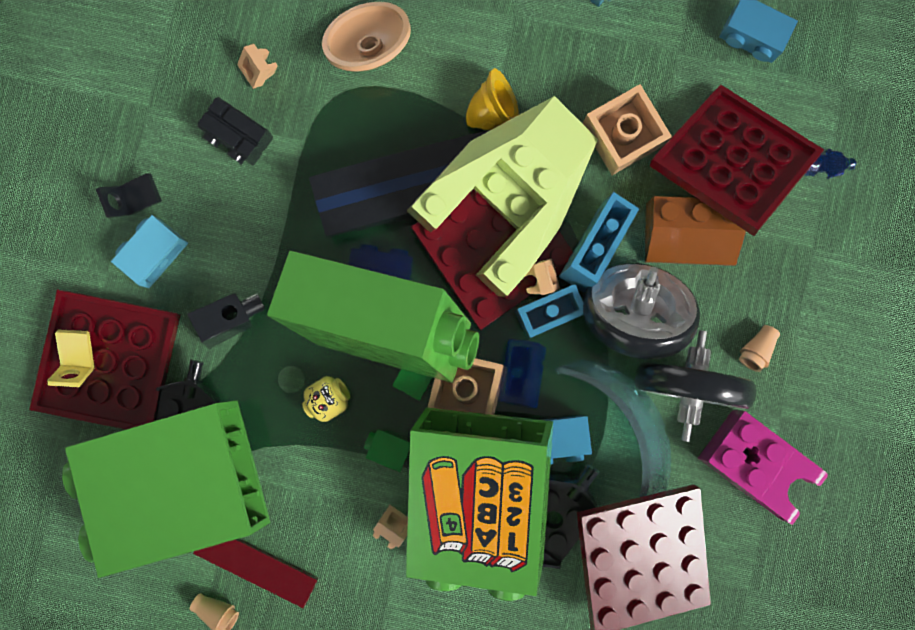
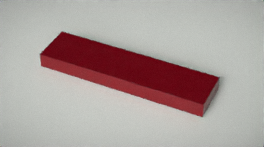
[193,539,319,609]

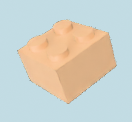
[582,84,672,175]
[427,358,505,415]

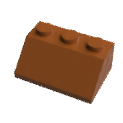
[645,196,746,266]

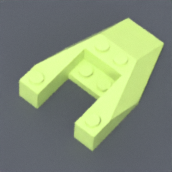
[407,96,598,296]

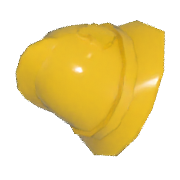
[466,68,519,130]

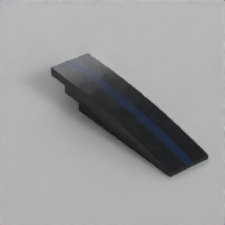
[309,130,490,238]

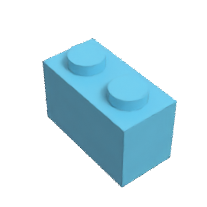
[111,215,188,288]

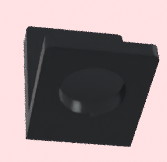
[96,173,162,218]

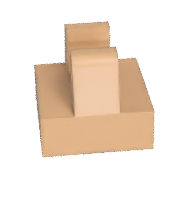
[237,44,278,89]
[524,258,560,295]
[373,505,408,549]

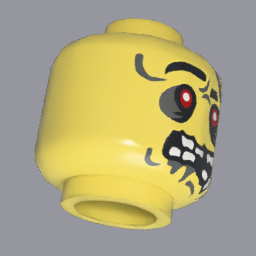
[302,376,350,422]

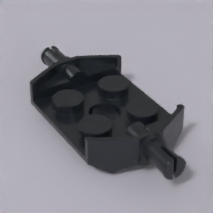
[155,360,221,421]
[542,464,600,569]

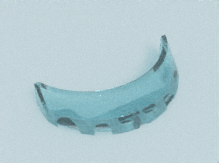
[554,359,671,497]

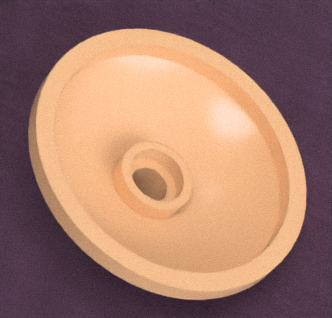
[322,2,411,72]

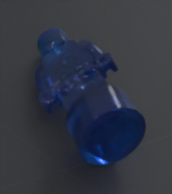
[804,149,857,179]

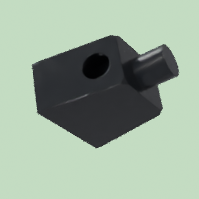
[187,293,266,349]

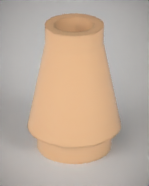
[739,325,780,372]
[189,593,239,630]

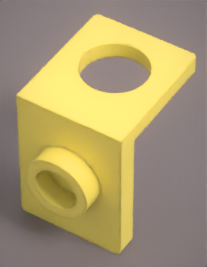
[47,330,95,387]

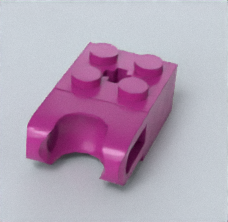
[698,410,828,525]

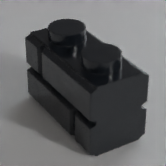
[197,97,273,166]

